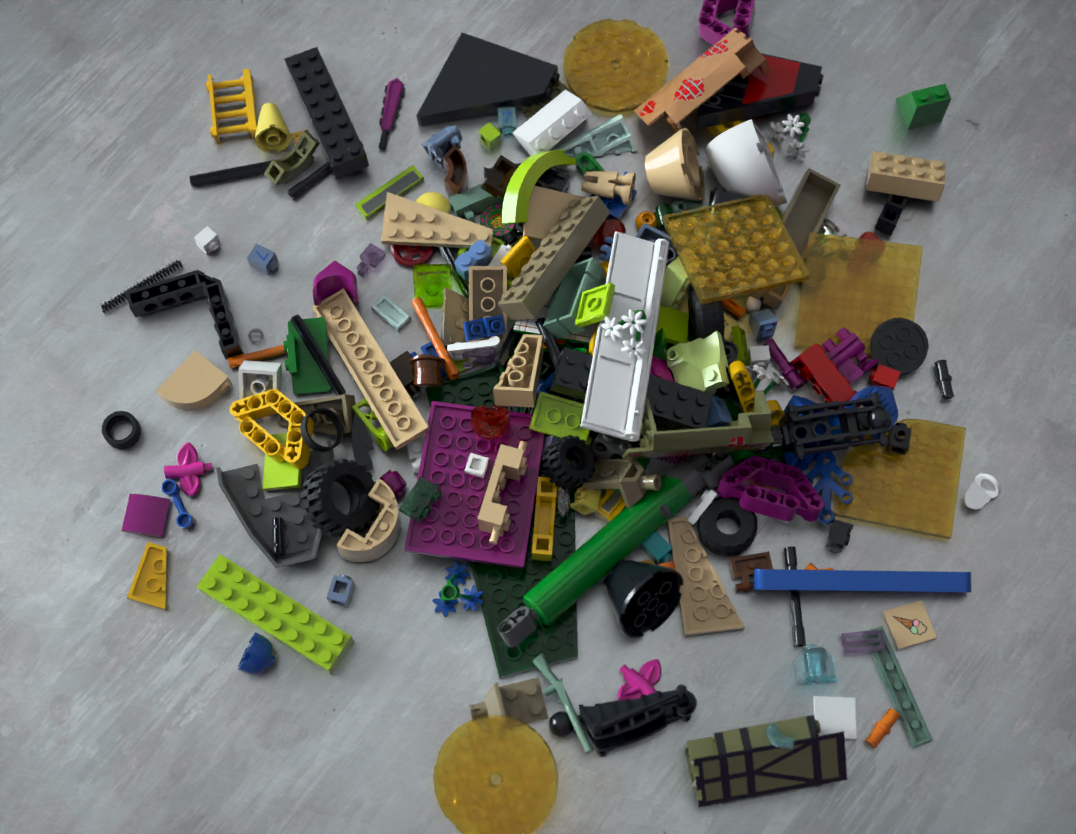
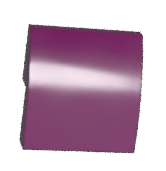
[121,493,170,538]

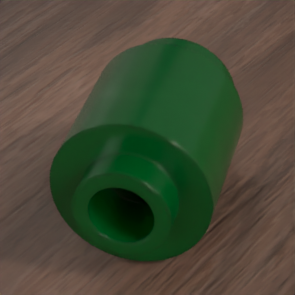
[654,203,676,232]

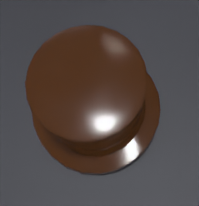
[409,354,446,389]

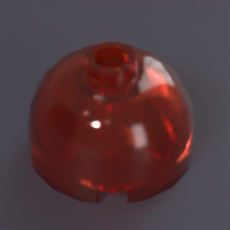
[471,404,510,441]

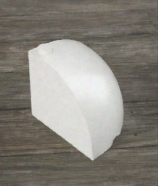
[705,119,788,208]

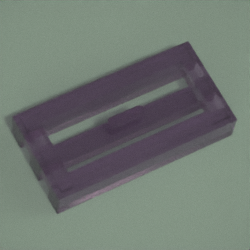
[841,629,886,654]

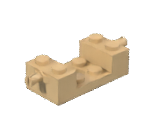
[478,441,528,545]

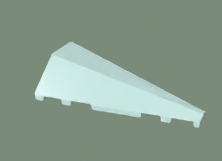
[553,114,637,158]

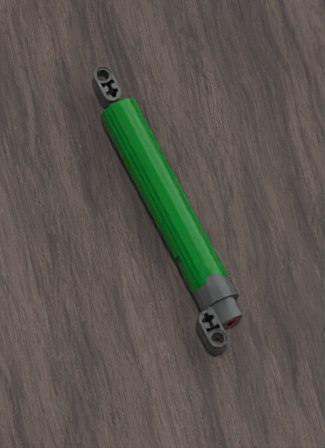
[497,452,736,647]

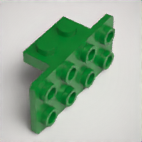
[283,317,331,395]

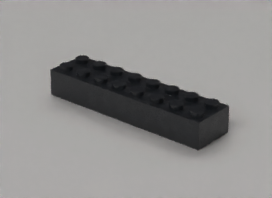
[284,47,369,179]
[550,347,713,430]

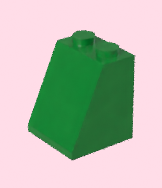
[896,84,951,130]

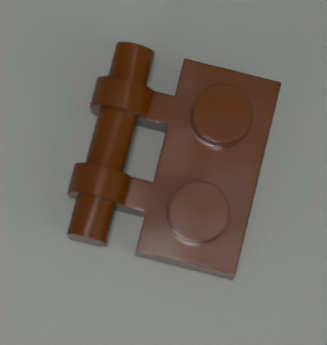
[730,552,773,592]

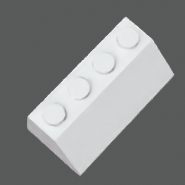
[512,90,592,156]

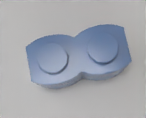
[455,240,493,281]

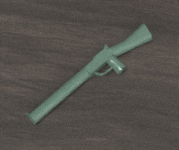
[533,653,595,754]

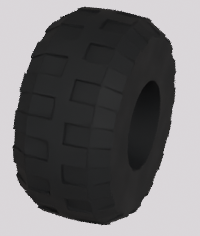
[688,287,725,340]
[698,496,758,557]

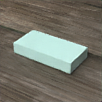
[371,295,411,332]

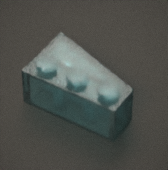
[794,644,837,686]

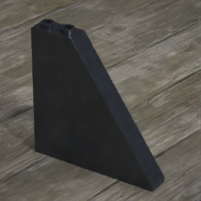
[416,32,560,126]

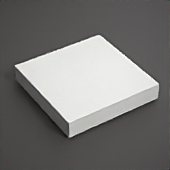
[813,696,857,740]

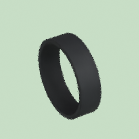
[300,408,344,452]

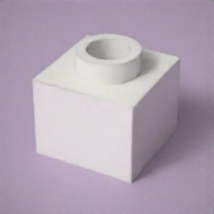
[194,226,221,255]
[748,345,770,368]

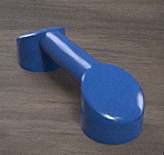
[161,479,194,529]

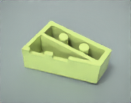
[660,250,704,310]

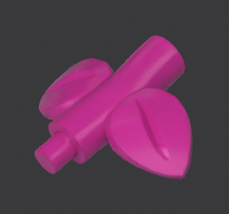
[164,442,213,496]
[618,659,661,700]

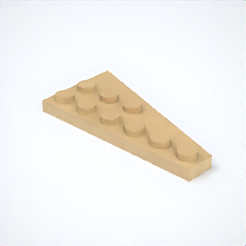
[381,192,493,249]
[667,517,745,636]

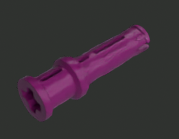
[763,338,807,392]

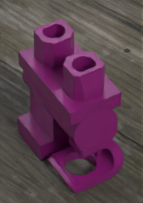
[821,327,879,385]

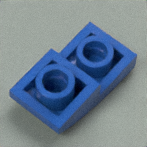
[462,314,506,341]

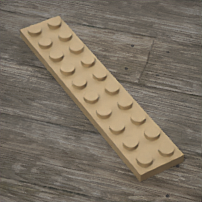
[312,288,430,450]

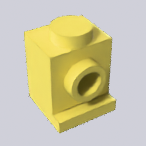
[570,485,601,515]

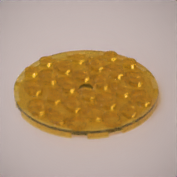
[563,19,668,112]
[433,715,558,834]

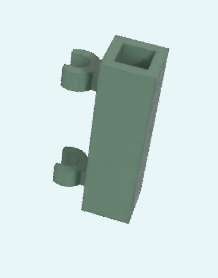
[449,183,504,223]

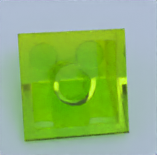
[413,264,452,307]

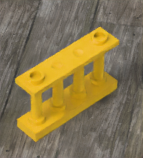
[206,69,258,144]

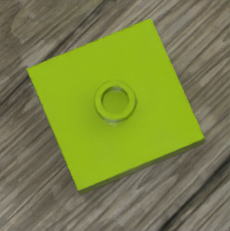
[575,283,615,328]

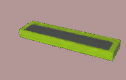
[355,165,424,220]

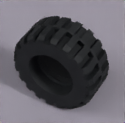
[301,459,380,538]

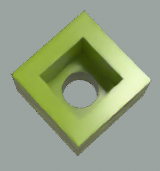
[478,123,502,151]

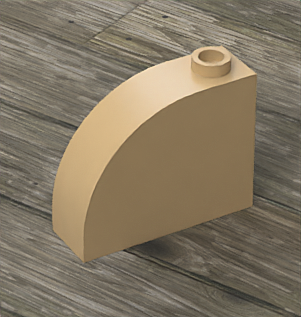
[156,350,232,410]

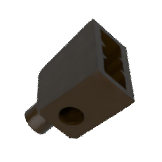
[389,350,422,399]

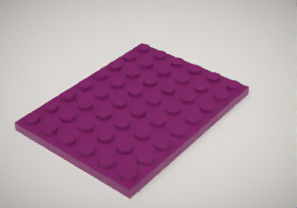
[404,401,545,569]

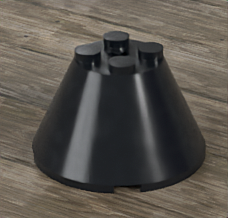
[604,559,684,638]

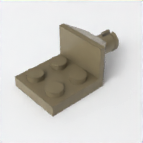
[583,459,661,508]
[469,677,548,729]

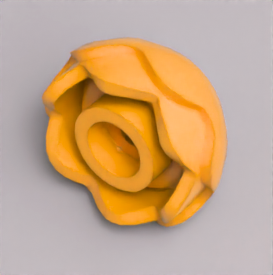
[635,211,658,230]

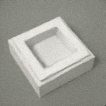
[465,453,490,478]

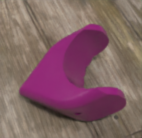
[313,261,359,306]

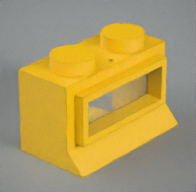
[594,489,626,523]

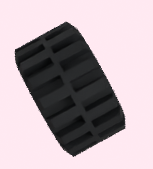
[542,435,596,490]

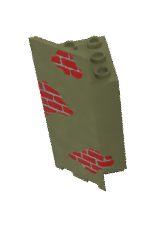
[622,390,774,460]

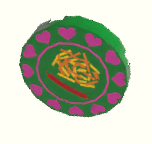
[480,204,516,239]

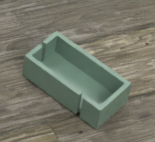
[543,258,606,339]

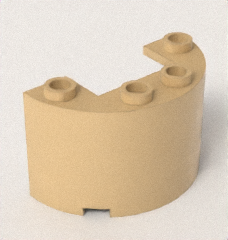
[336,478,401,562]

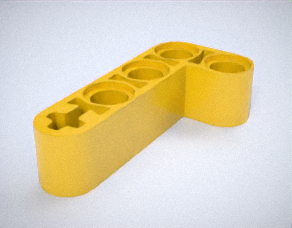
[728,361,784,427]

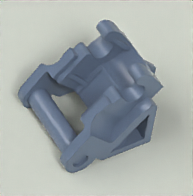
[421,125,463,168]

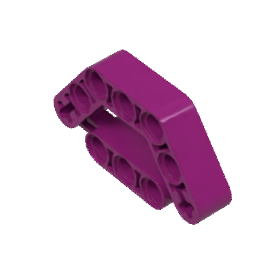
[698,0,755,45]
[717,456,824,522]

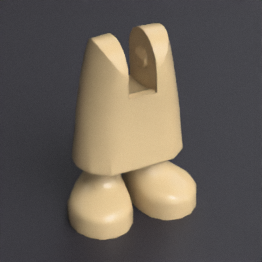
[581,171,636,205]

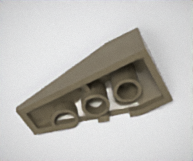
[277,394,355,435]

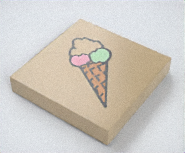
[883,600,937,650]

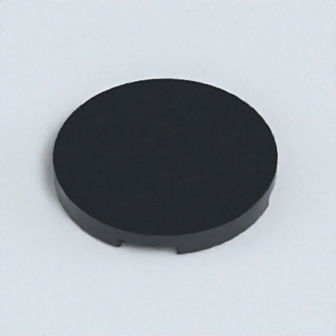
[870,318,929,375]

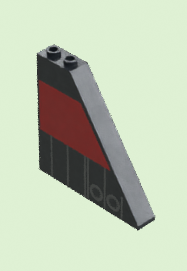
[695,53,824,129]

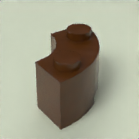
[443,145,468,196]

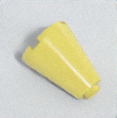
[255,103,291,152]

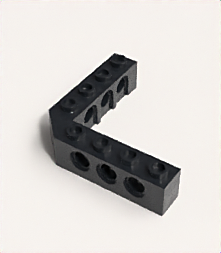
[125,270,244,359]

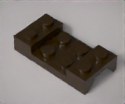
[481,155,555,198]

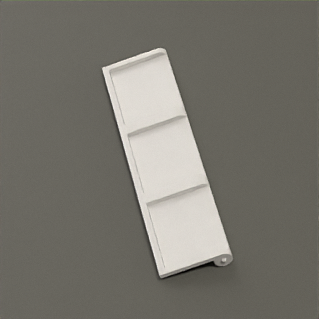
[581,231,669,441]

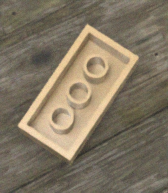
[866,151,945,202]
[469,266,507,342]

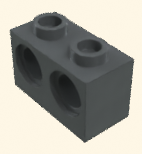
[590,432,636,460]

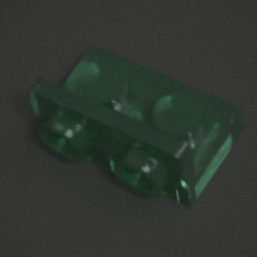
[399,477,442,523]

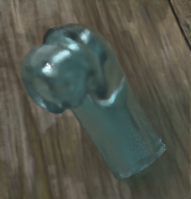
[766,723,794,749]

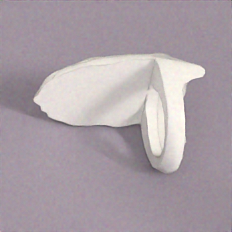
[965,472,1002,510]

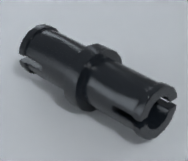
[934,360,954,400]

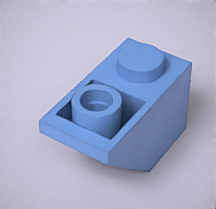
[749,309,778,341]

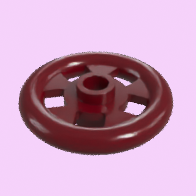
[391,245,435,268]

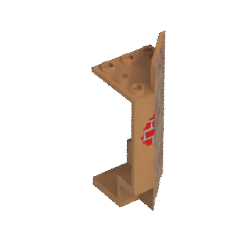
[634,27,770,133]

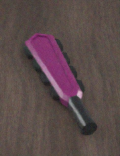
[378,78,405,150]

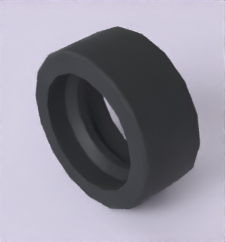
[102,411,141,449]

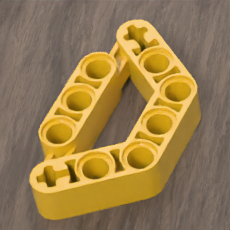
[230,389,314,469]

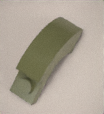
[264,132,320,185]

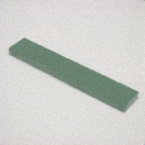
[863,626,933,748]

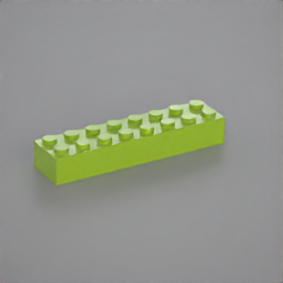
[197,554,354,675]

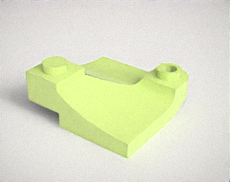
[667,331,729,394]

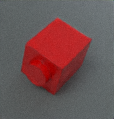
[868,364,901,391]

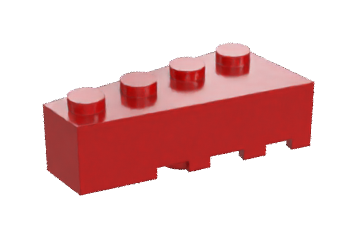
[790,343,861,411]

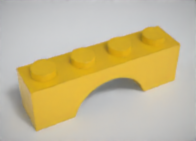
[531,477,557,561]

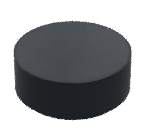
[502,229,520,246]

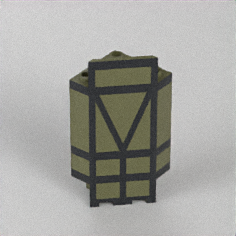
[684,715,847,807]

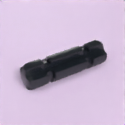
[272,517,285,556]

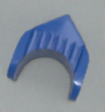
[843,386,898,439]

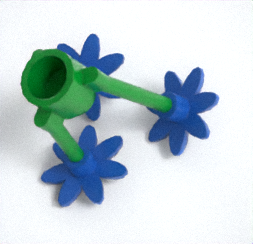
[432,561,483,617]

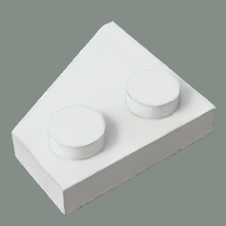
[688,488,720,525]

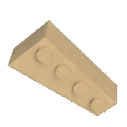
[493,334,544,407]

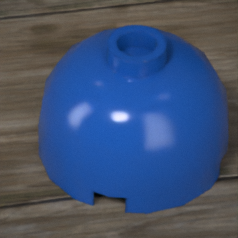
[238,632,275,675]

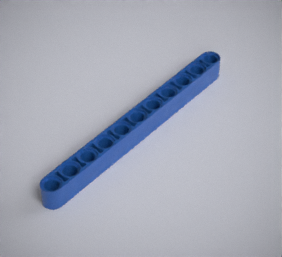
[754,569,971,592]

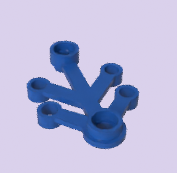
[805,452,853,525]

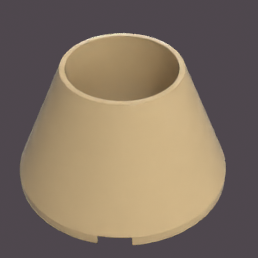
[645,128,705,201]

